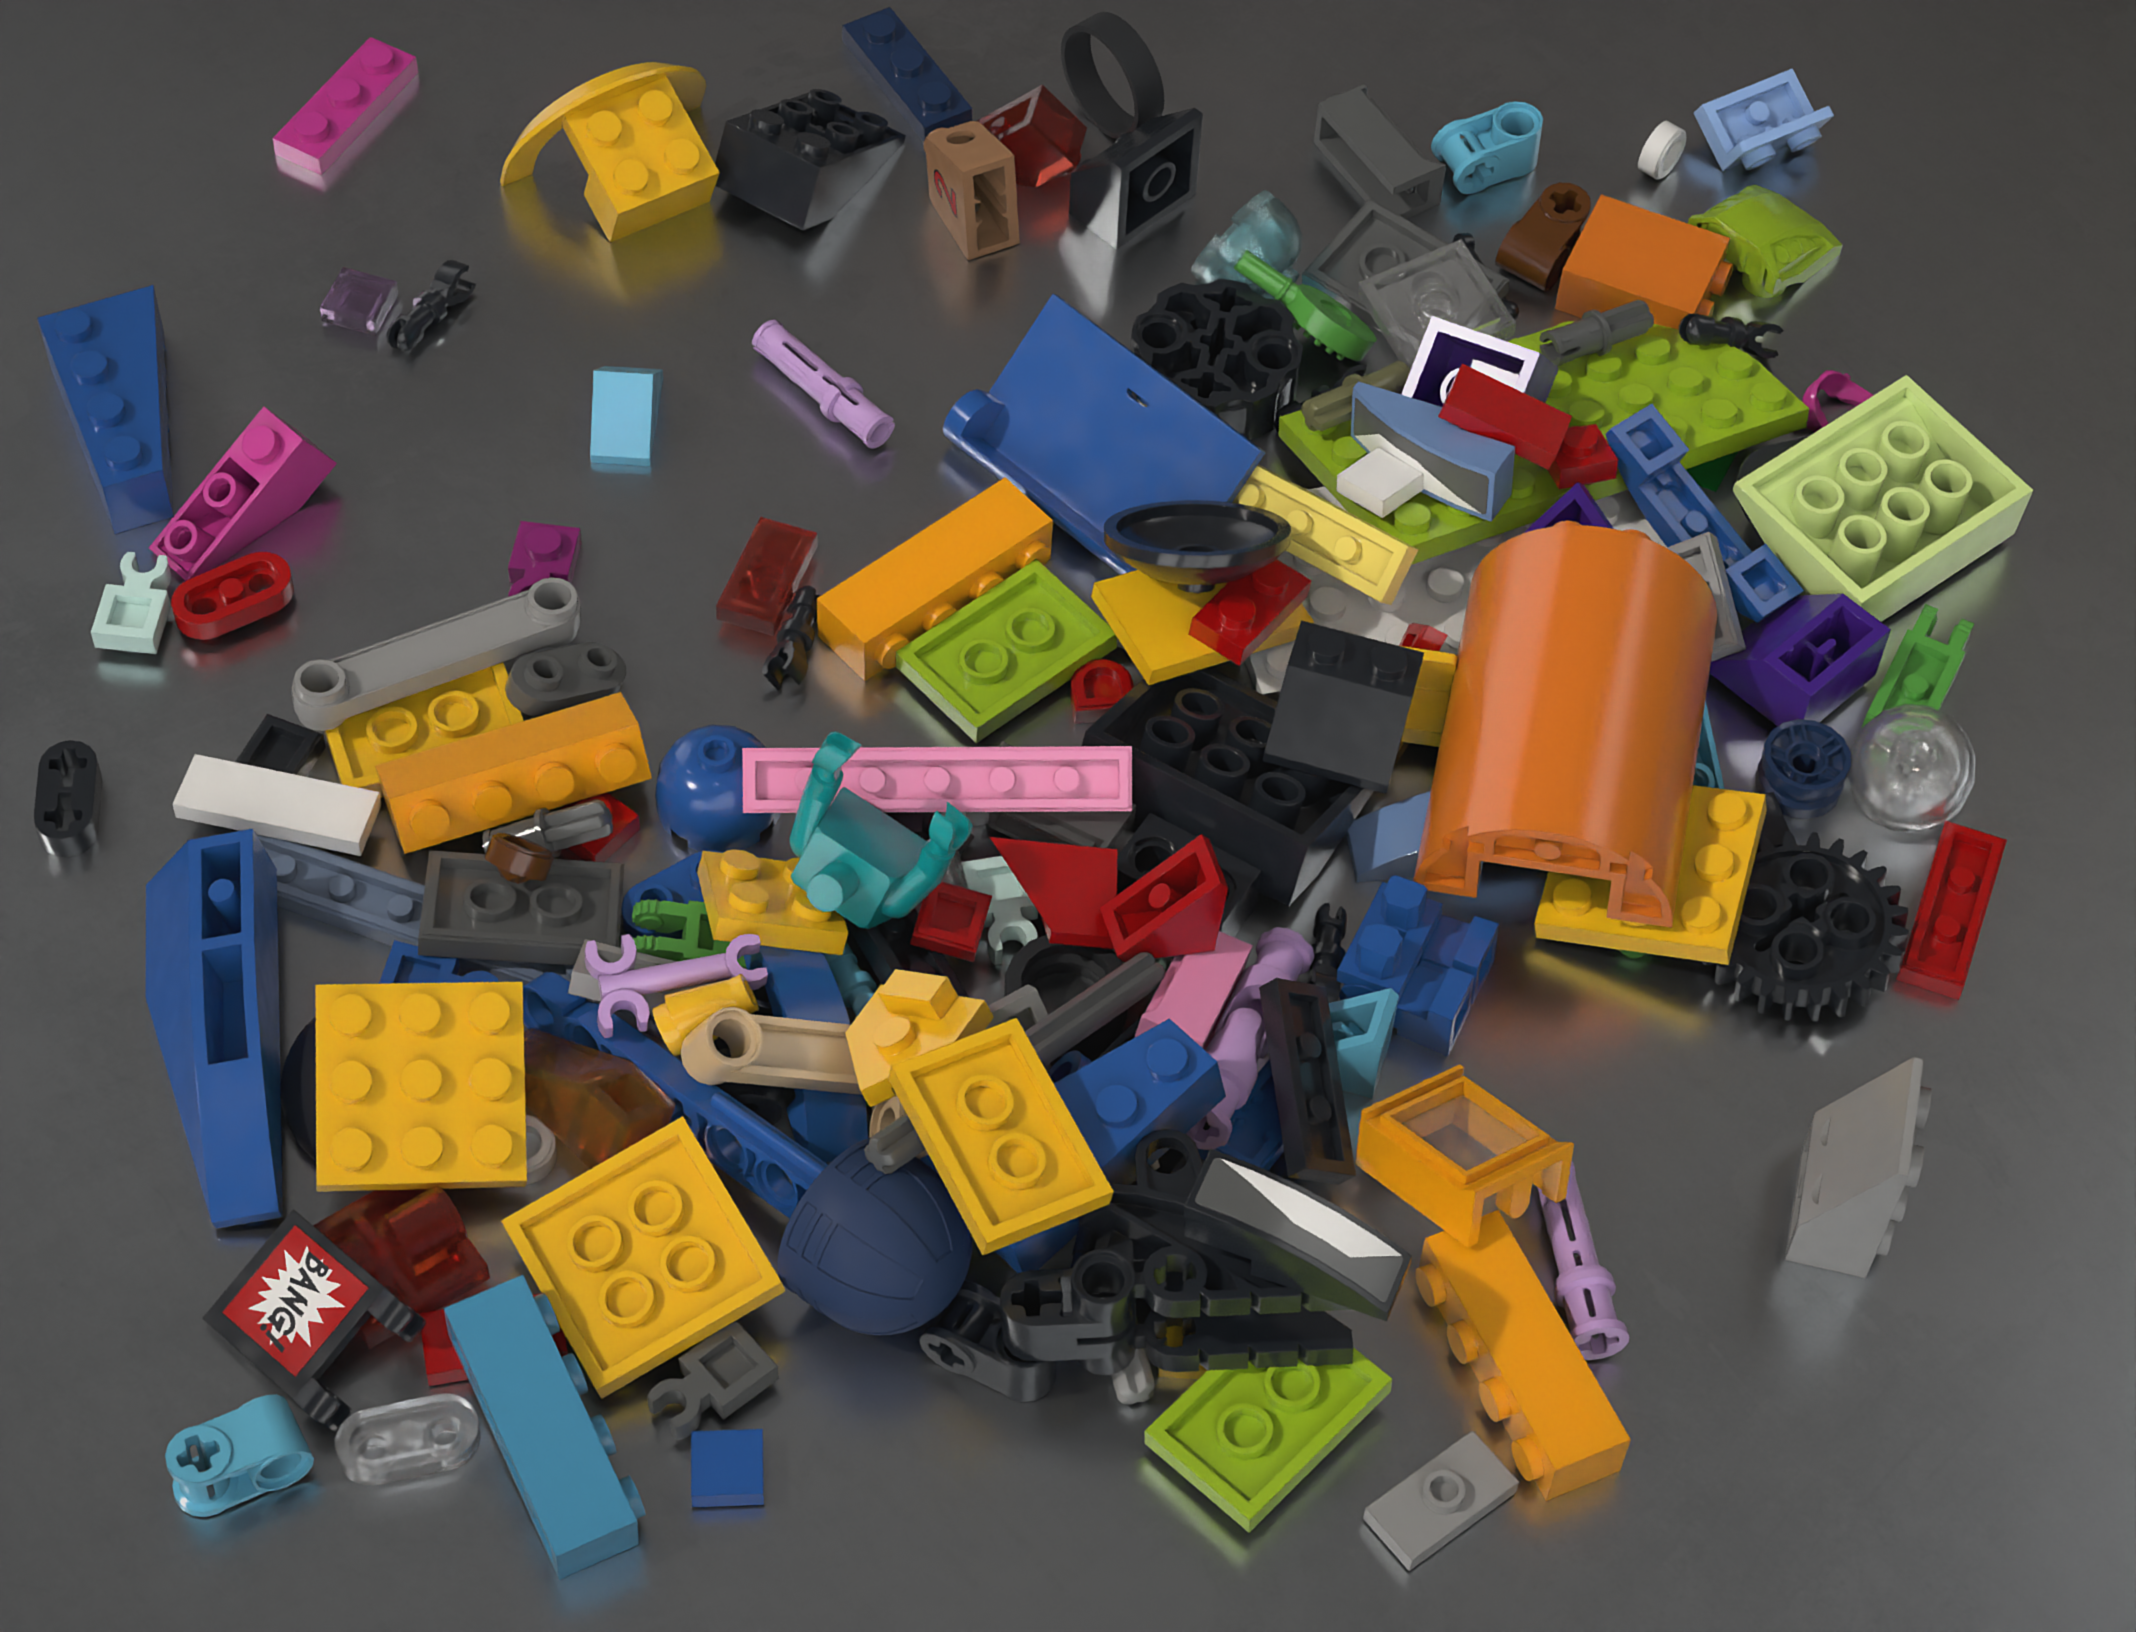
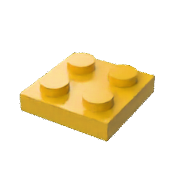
[697,849,848,955]

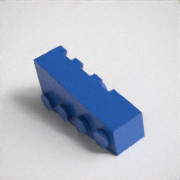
[37,285,174,534]
[920,1018,1226,1273]

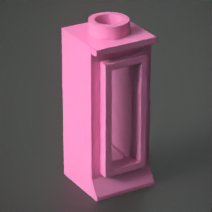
[1134,931,1253,1050]

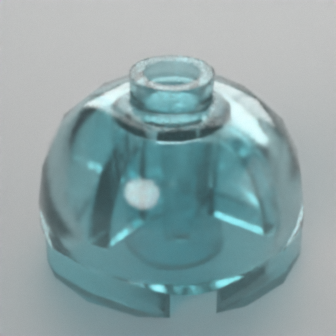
[1190,190,1302,298]

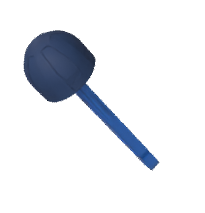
[523,972,972,1335]

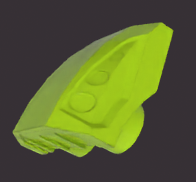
[1688,185,1842,298]

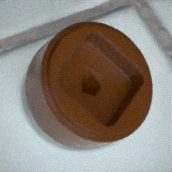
[484,833,554,884]

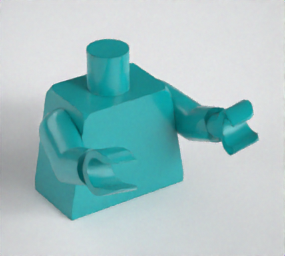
[789,731,973,929]

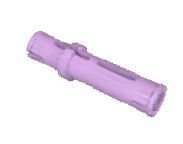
[752,319,895,449]

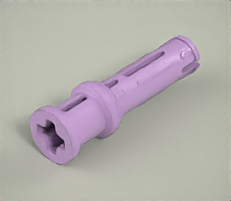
[1537,1162,1630,1360]

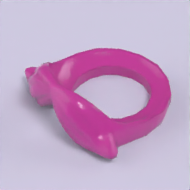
[1802,370,1874,433]

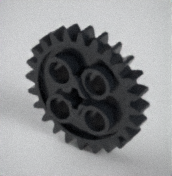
[1702,831,1909,1021]

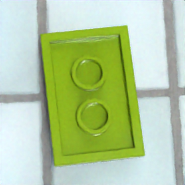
[896,559,1117,743]
[1144,1347,1392,1533]

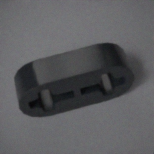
[34,740,102,858]

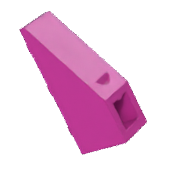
[149,406,337,581]

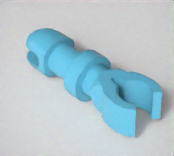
[823,942,877,1016]

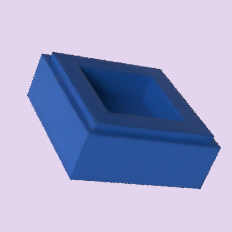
[691,1429,764,1507]

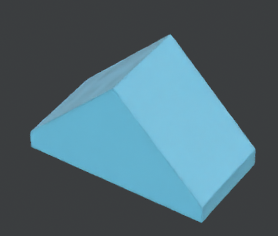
[590,366,664,467]
[1329,988,1399,1099]

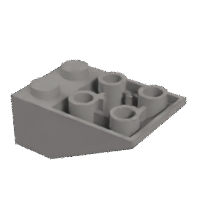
[1785,1057,1932,1278]

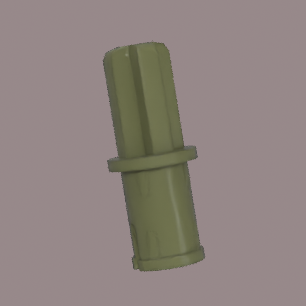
[1301,360,1411,431]

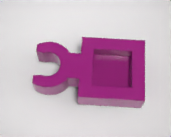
[508,521,582,597]

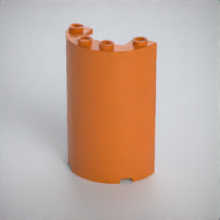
[1413,521,1717,928]

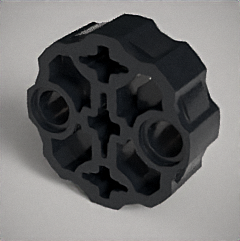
[1130,278,1303,440]

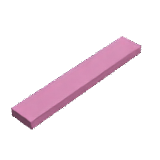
[742,746,1132,813]

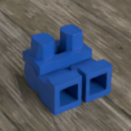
[1337,875,1499,1057]

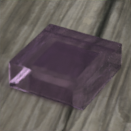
[319,267,399,336]

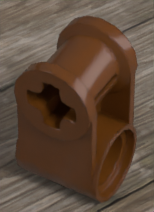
[1495,182,1591,292]

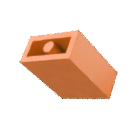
[1555,194,1733,330]

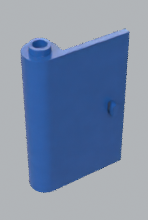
[943,294,1266,575]

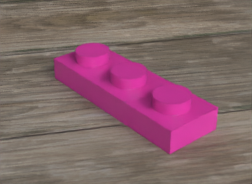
[272,37,418,175]

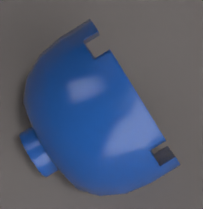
[655,724,781,853]

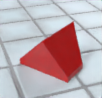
[1100,834,1228,962]
[990,837,1118,949]

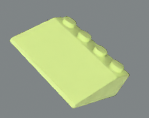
[1733,375,2033,622]

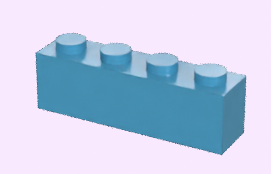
[444,1275,646,1580]

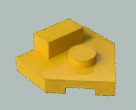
[845,969,994,1107]

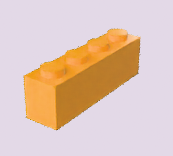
[817,477,1053,681]
[375,692,652,854]
[1415,1210,1631,1501]

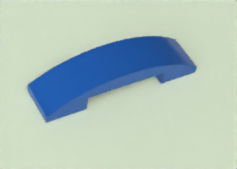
[1606,404,1804,623]
[744,946,868,1165]

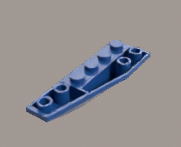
[145,829,283,1229]

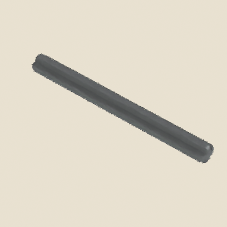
[864,952,1165,1174]

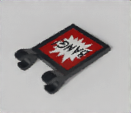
[202,1209,426,1431]

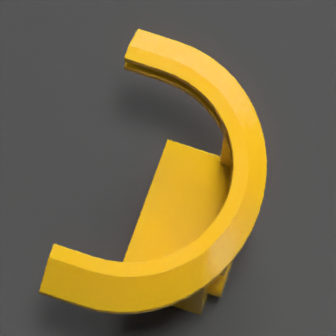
[500,62,720,243]

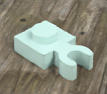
[91,552,171,654]
[961,856,1038,965]

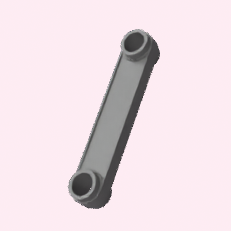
[291,578,581,731]

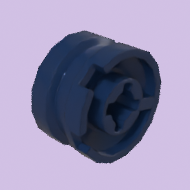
[1755,719,1851,819]

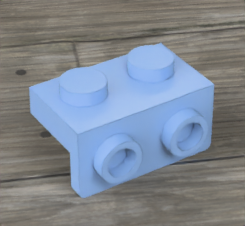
[1693,68,1834,172]

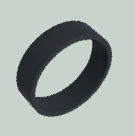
[1061,12,1165,139]

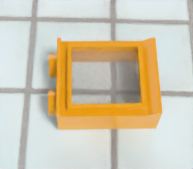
[1355,1064,1574,1248]

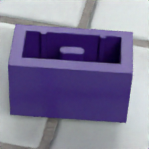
[1710,594,1891,726]

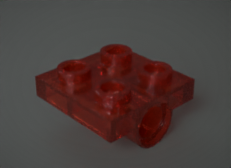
[314,1185,490,1349]

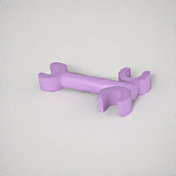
[585,934,768,1038]

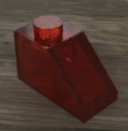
[977,84,1087,188]

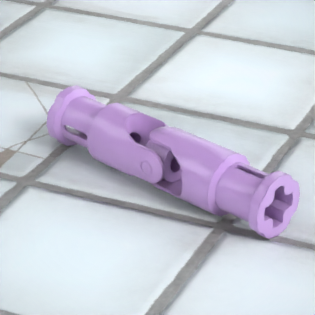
[1186,927,1314,1150]

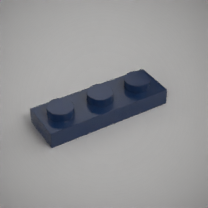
[842,7,973,143]

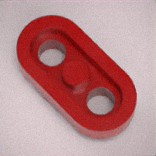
[171,552,294,640]

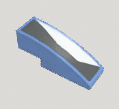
[1351,381,1515,522]

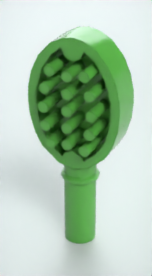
[1233,249,1377,361]

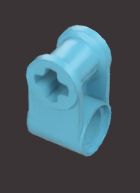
[1431,101,1543,194]
[165,1394,314,1517]

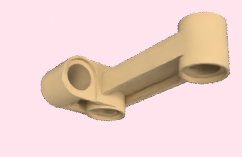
[681,1007,928,1159]

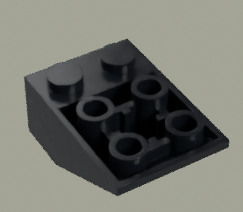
[715,89,906,230]

